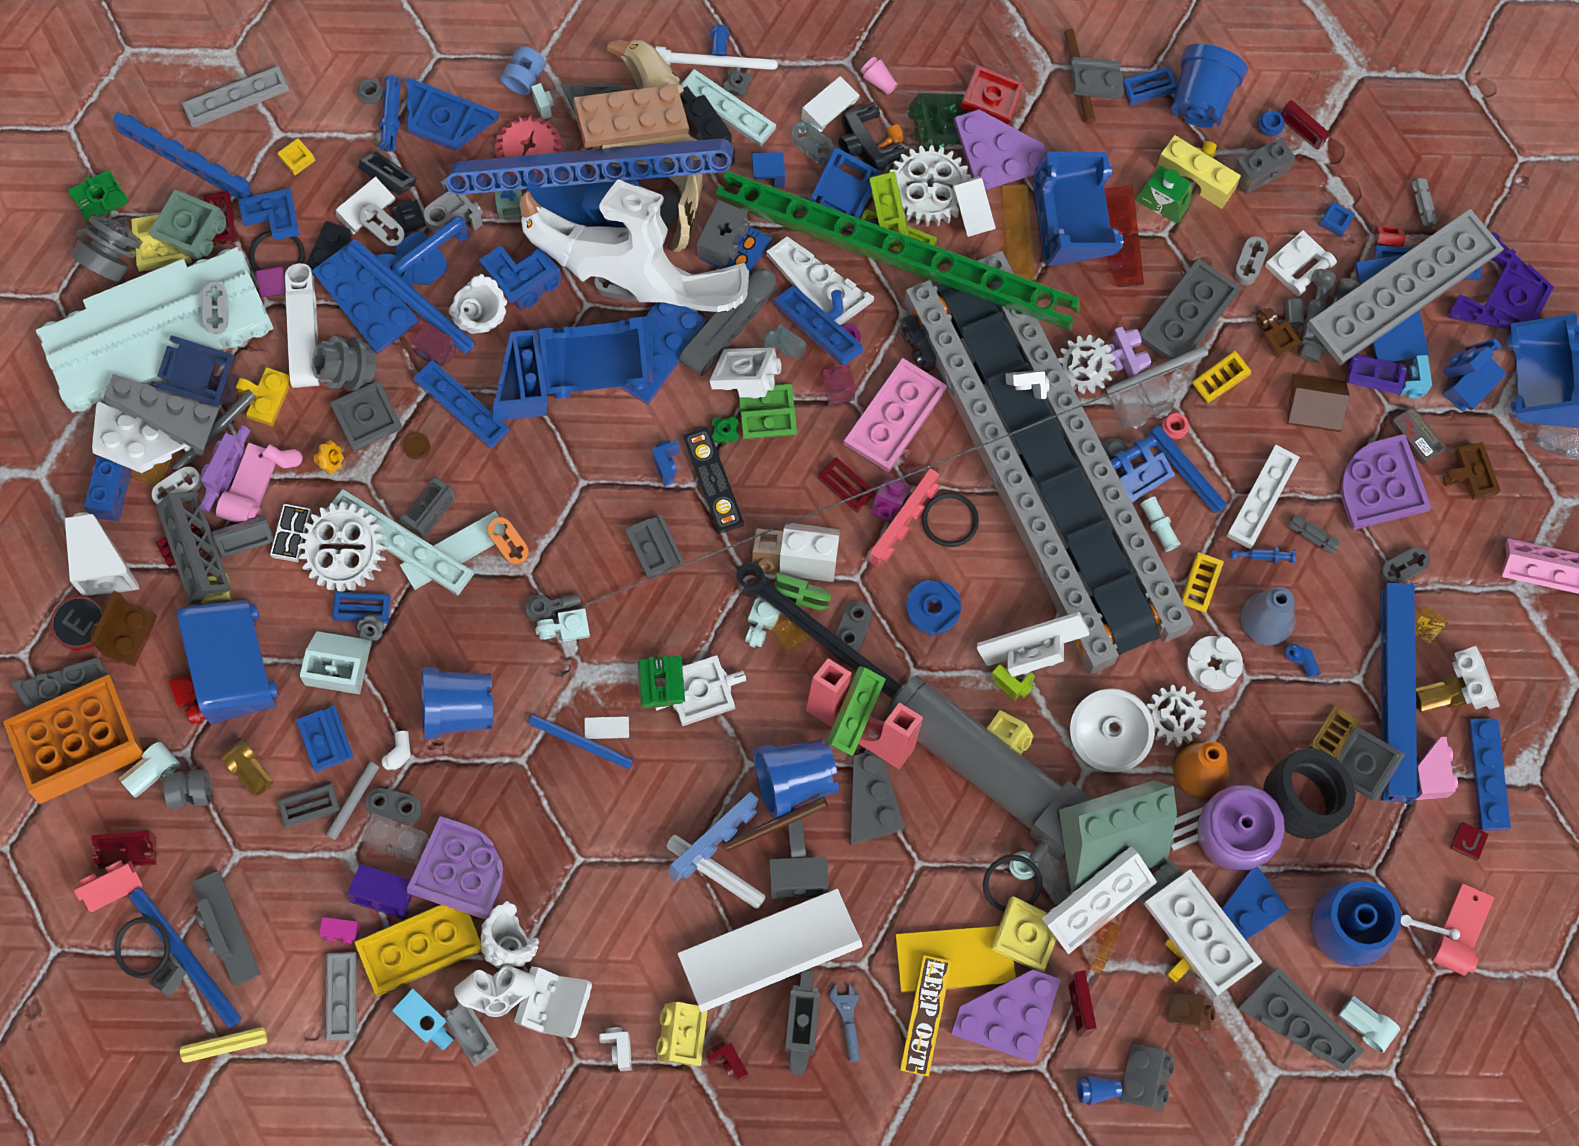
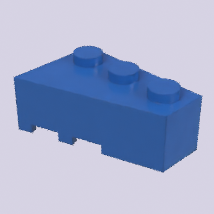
[493,330,548,421]

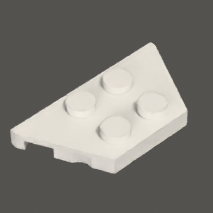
[92,402,192,473]

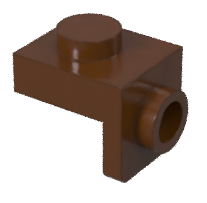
[1167,993,1216,1031]

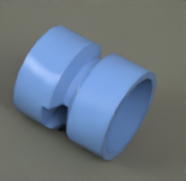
[500,46,546,96]

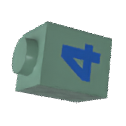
[494,189,522,219]

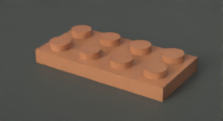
[573,84,689,148]

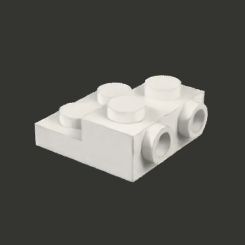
[710,348,781,398]
[1452,646,1500,710]

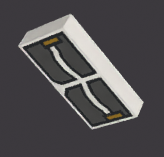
[270,504,312,563]

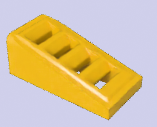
[1192,351,1251,403]
[1181,552,1224,613]

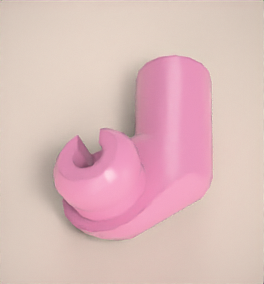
[262,444,303,469]

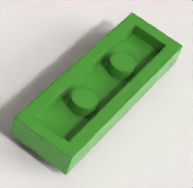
[825,666,886,756]

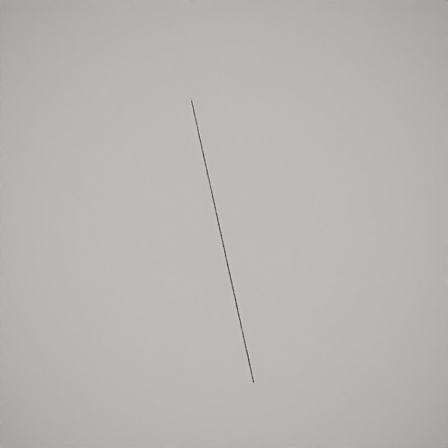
[554,362,1188,618]

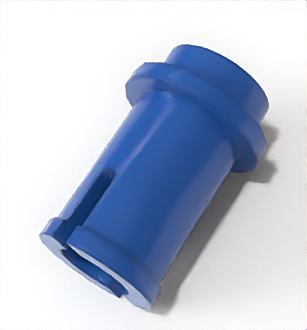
[709,24,730,56]

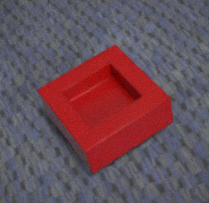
[1374,225,1406,247]

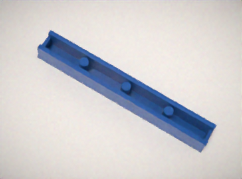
[1380,583,1417,804]

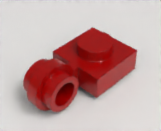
[168,672,206,725]

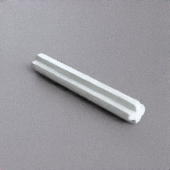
[666,835,765,909]

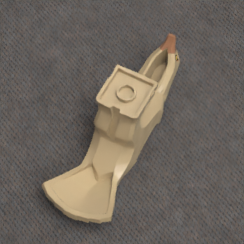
[592,40,703,252]

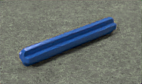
[1148,426,1227,513]

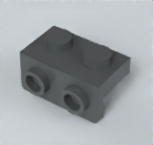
[1120,1044,1175,1113]

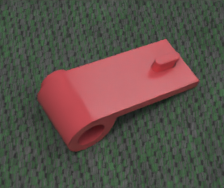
[1431,883,1495,976]

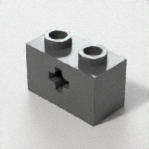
[1234,138,1296,194]
[697,200,750,267]

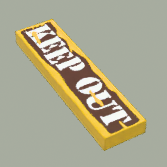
[900,955,952,1077]

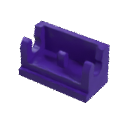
[1345,355,1407,394]
[348,864,413,919]

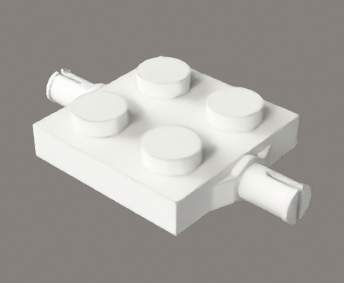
[656,655,746,726]

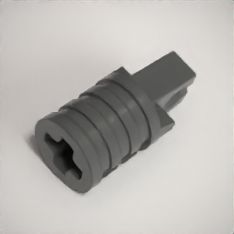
[1136,860,1183,907]

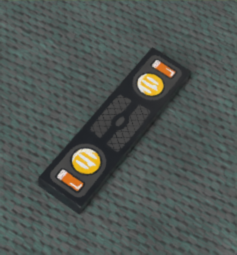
[683,427,744,535]

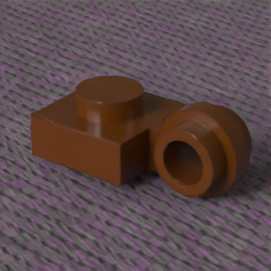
[1256,308,1301,358]

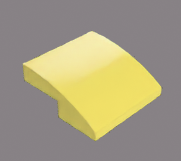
[132,214,192,272]

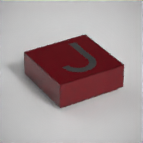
[1450,822,1489,861]

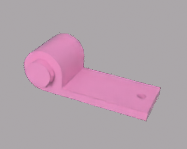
[216,443,276,524]

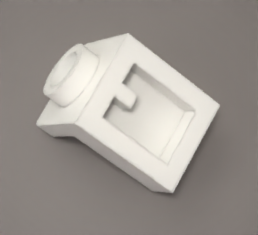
[1006,370,1049,399]
[599,1027,632,1071]

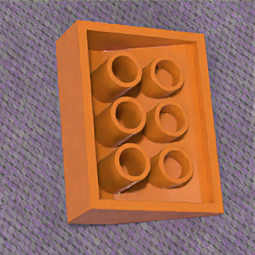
[3,674,144,804]

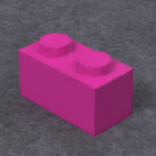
[319,917,360,945]

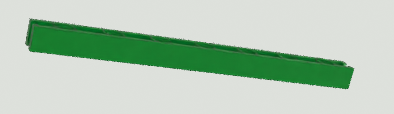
[716,171,1081,331]

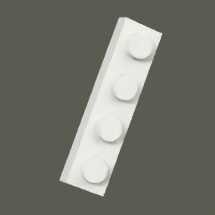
[1226,445,1300,549]

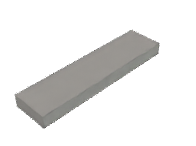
[182,66,289,128]

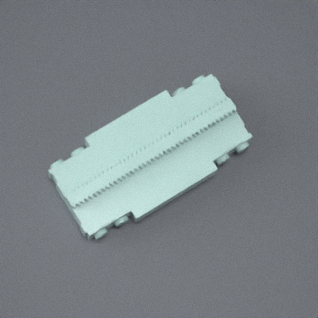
[36,247,274,412]

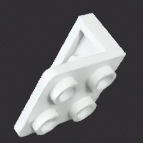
[514,966,592,1038]

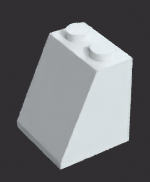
[65,512,139,597]
[780,522,840,582]

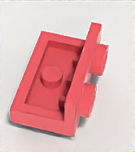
[74,860,143,912]

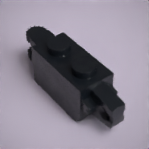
[680,86,735,167]

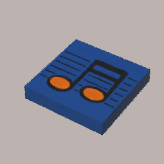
[700,227,771,276]

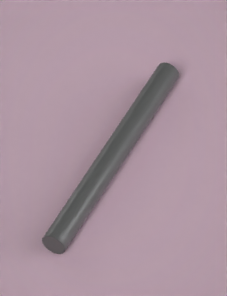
[172,390,256,471]

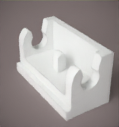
[801,76,860,134]
[953,176,996,237]
[336,177,395,235]

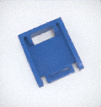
[809,147,881,218]

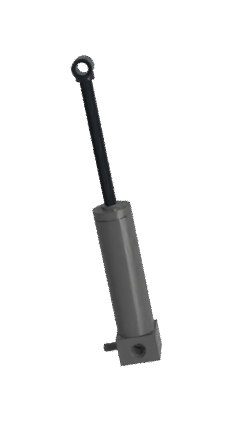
[736,562,1092,863]

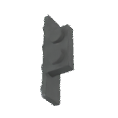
[193,871,261,986]

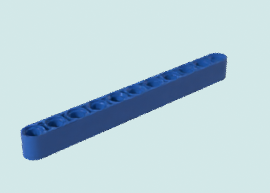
[446,139,733,195]

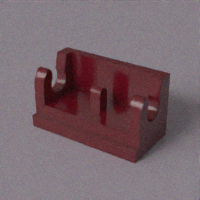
[92,831,157,869]

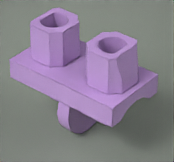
[1108,326,1151,378]

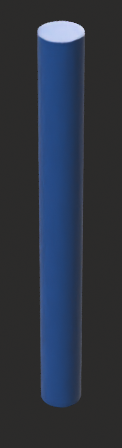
[528,714,634,770]

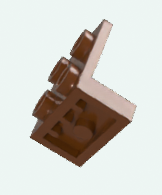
[91,591,157,667]

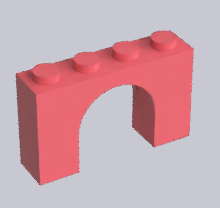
[806,658,923,769]

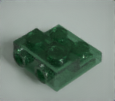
[907,93,968,150]

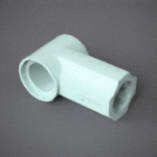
[119,742,180,798]
[1338,996,1400,1053]

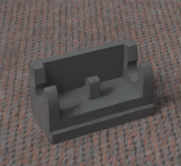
[399,476,457,540]
[770,857,829,900]

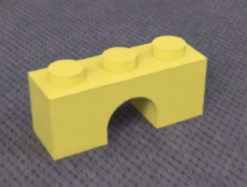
[1156,135,1241,209]

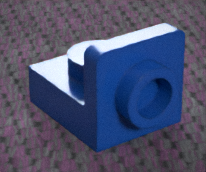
[652,440,679,487]

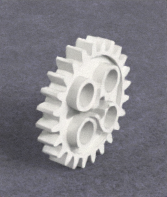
[889,145,971,227]
[298,502,387,592]

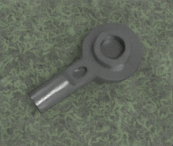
[526,594,581,622]

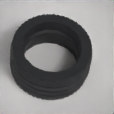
[1263,748,1356,839]

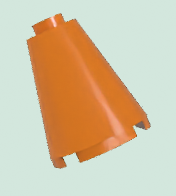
[1173,741,1230,798]

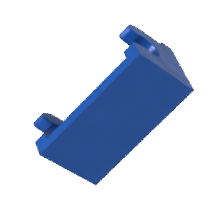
[1442,358,1507,412]

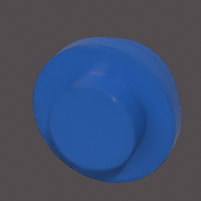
[1258,111,1284,136]

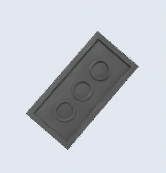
[1140,258,1242,369]

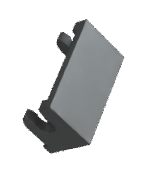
[444,1002,499,1067]

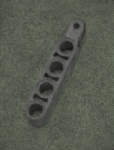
[679,269,776,376]

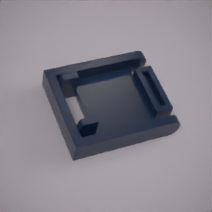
[154,335,234,407]

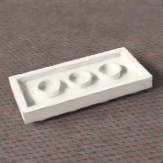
[1042,846,1157,954]
[1144,869,1262,997]

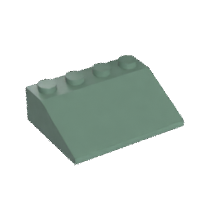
[1059,780,1177,893]

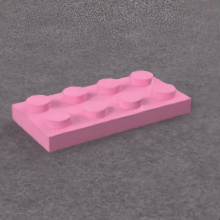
[844,358,947,473]

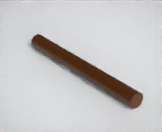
[1064,29,1096,124]
[723,796,828,852]

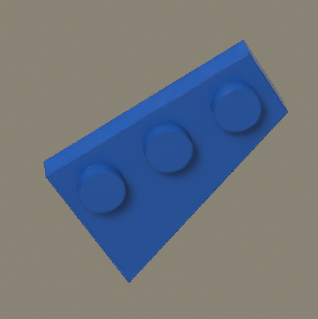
[1222,867,1289,940]

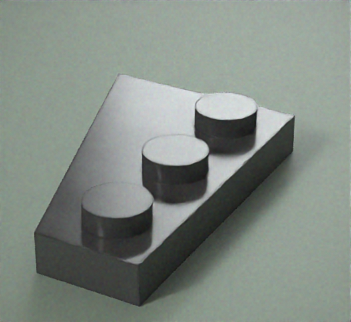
[11,658,115,710]

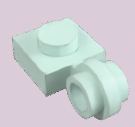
[745,597,781,648]
[535,608,590,642]

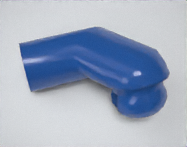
[1285,644,1321,678]

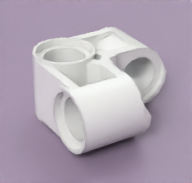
[454,965,535,1017]

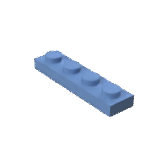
[668,792,759,883]

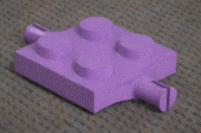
[199,426,251,512]

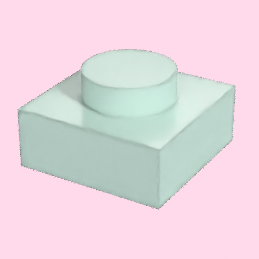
[531,83,554,120]

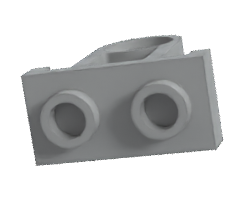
[424,178,483,235]

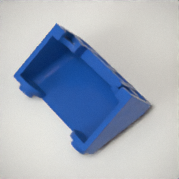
[1033,152,1123,266]
[1507,313,1579,428]
[539,317,655,399]
[177,600,279,724]

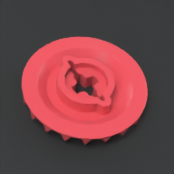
[495,115,563,176]

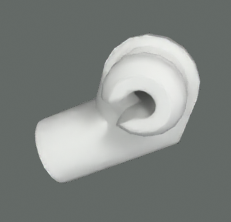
[382,731,411,770]

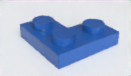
[238,188,300,241]
[479,246,554,304]

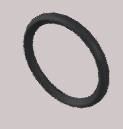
[249,230,305,272]
[922,493,979,547]
[983,855,1042,912]
[114,917,171,979]

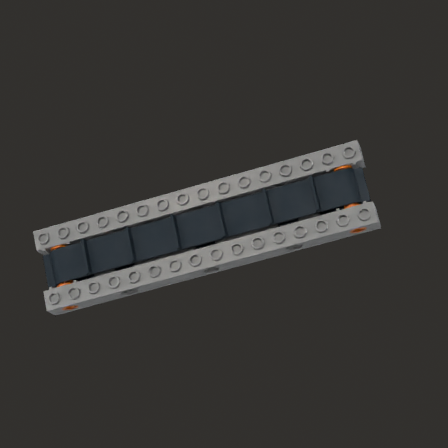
[904,251,1193,675]

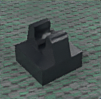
[392,200,426,233]

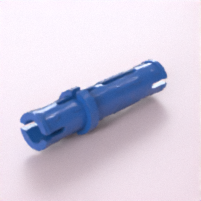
[379,75,401,152]

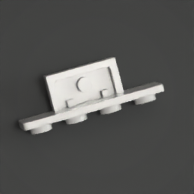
[977,612,1089,677]

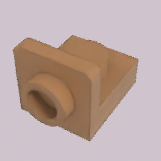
[752,529,783,573]

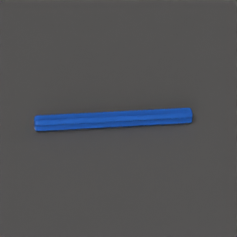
[347,239,475,354]
[129,888,241,1028]

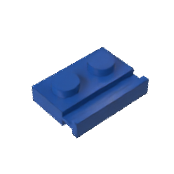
[1443,338,1502,378]
[296,705,354,773]

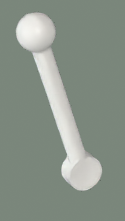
[1401,915,1460,940]

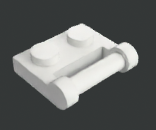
[1265,230,1337,296]

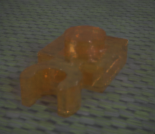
[1090,922,1123,974]

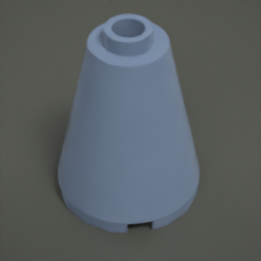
[1240,587,1295,646]

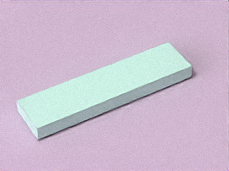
[681,69,776,147]
[400,511,507,590]

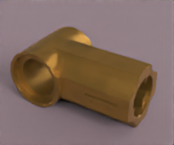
[1416,675,1467,713]
[219,739,274,798]

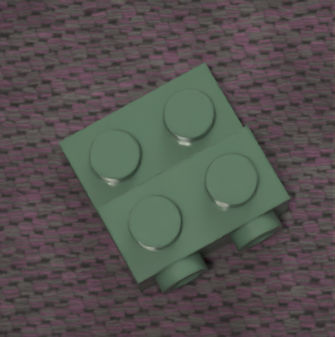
[149,189,226,260]

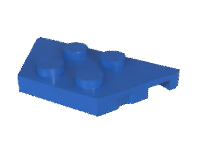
[406,77,500,151]

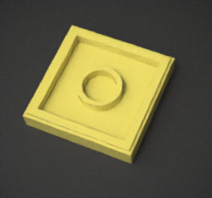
[990,896,1056,973]

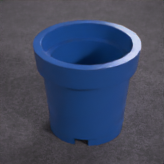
[1171,44,1248,128]
[421,667,493,740]
[753,738,839,818]

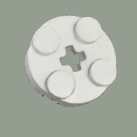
[1186,636,1243,692]

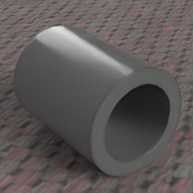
[1284,299,1304,328]

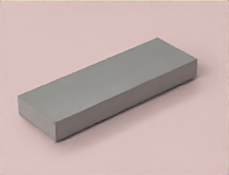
[326,952,357,1042]

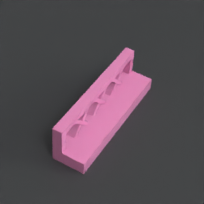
[1501,538,1579,594]

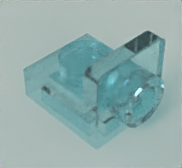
[763,324,806,360]

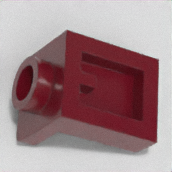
[706,1042,749,1082]

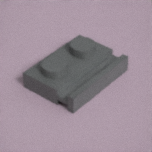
[1070,57,1124,99]
[625,514,684,579]

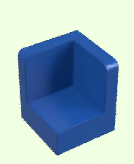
[752,152,785,188]

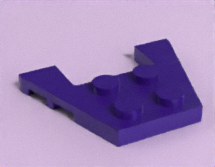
[1447,232,1554,330]

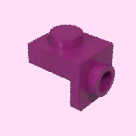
[871,476,911,523]

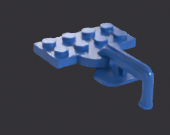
[312,216,469,354]

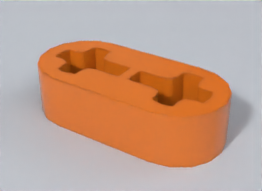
[487,517,528,564]

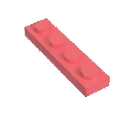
[868,468,940,567]

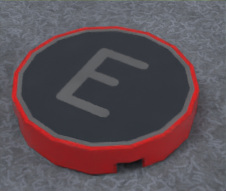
[50,596,103,651]

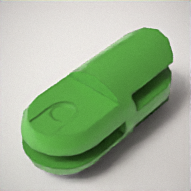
[773,572,831,610]

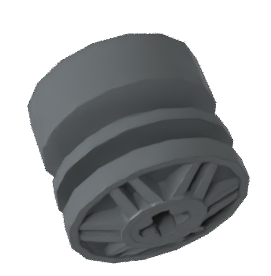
[70,214,143,282]

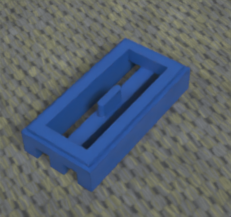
[1123,66,1178,105]
[332,592,391,624]

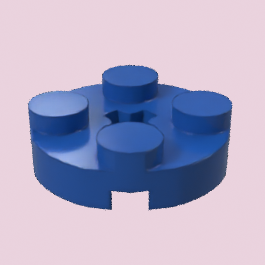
[906,580,961,637]

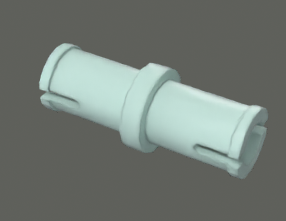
[1140,496,1181,552]

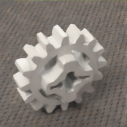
[1058,335,1116,394]
[1147,685,1206,747]

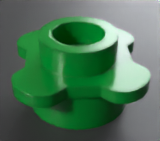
[712,417,739,443]

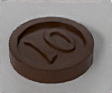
[403,433,431,460]

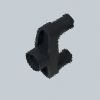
[838,102,906,170]

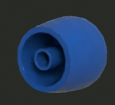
[1311,880,1401,967]

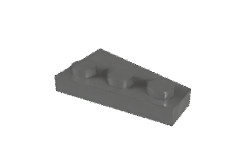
[850,752,905,846]

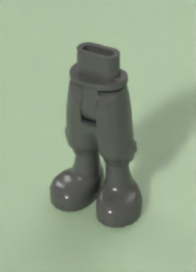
[1299,269,1360,363]

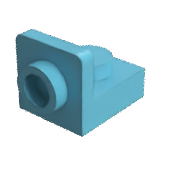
[1400,355,1432,399]

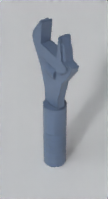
[830,984,861,1062]

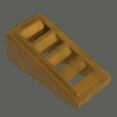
[1308,705,1359,758]

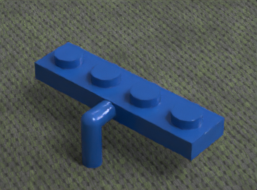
[774,285,863,366]

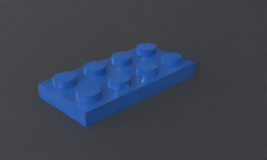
[619,302,708,405]

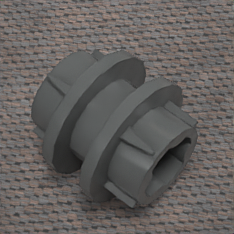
[312,336,376,392]

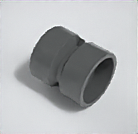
[164,769,212,810]

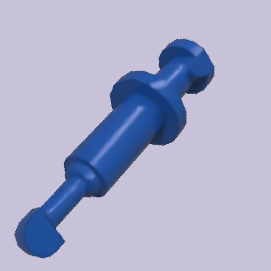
[1230,546,1296,565]

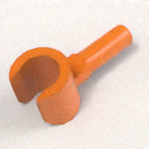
[877,124,904,149]

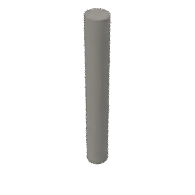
[326,762,379,841]

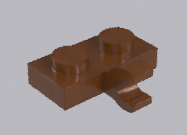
[1443,442,1501,500]

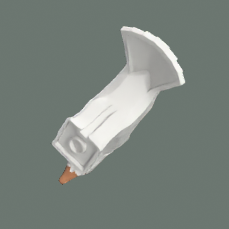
[519,180,749,312]

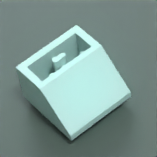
[300,631,372,694]

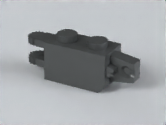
[785,971,820,1077]

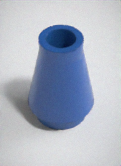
[1076,1076,1122,1106]

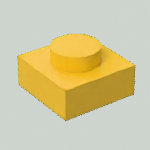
[277,138,316,176]

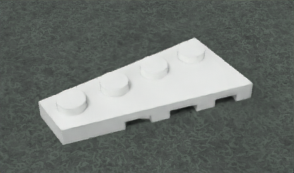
[767,237,874,326]

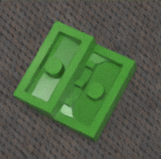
[739,384,797,439]

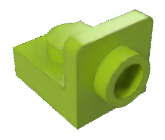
[990,665,1035,701]

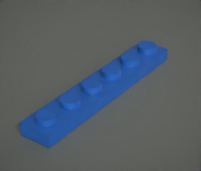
[112,112,253,199]

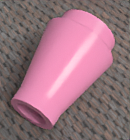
[861,57,898,95]

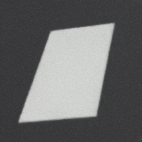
[585,717,629,739]

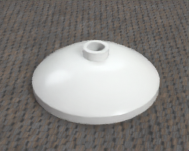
[1070,688,1155,772]

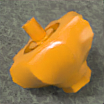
[314,440,344,475]

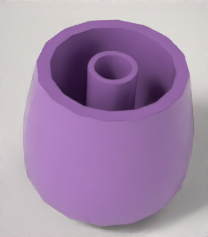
[1198,785,1285,870]

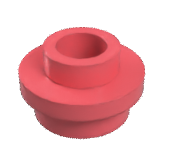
[1162,413,1189,440]

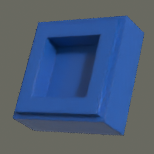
[1319,201,1355,238]

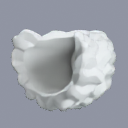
[449,274,507,334]
[481,901,539,969]

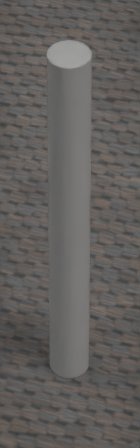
[1106,345,1209,398]

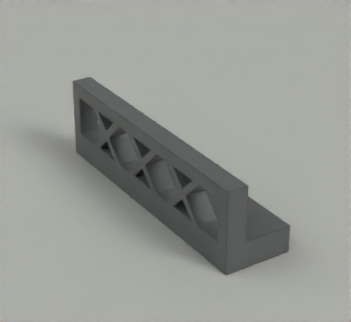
[156,492,231,604]

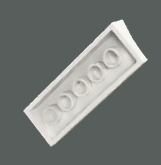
[678,889,863,1012]

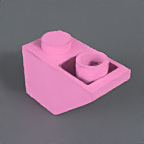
[1416,737,1458,800]

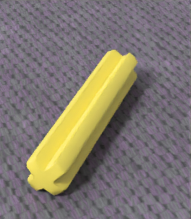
[180,1027,267,1062]

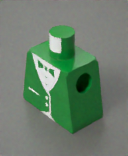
[1135,166,1192,224]

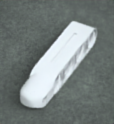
[285,263,320,388]

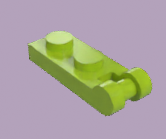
[869,171,910,237]

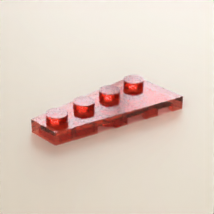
[1104,185,1144,288]

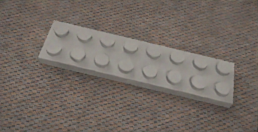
[1307,209,1504,365]

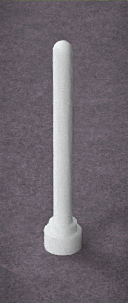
[656,46,778,70]

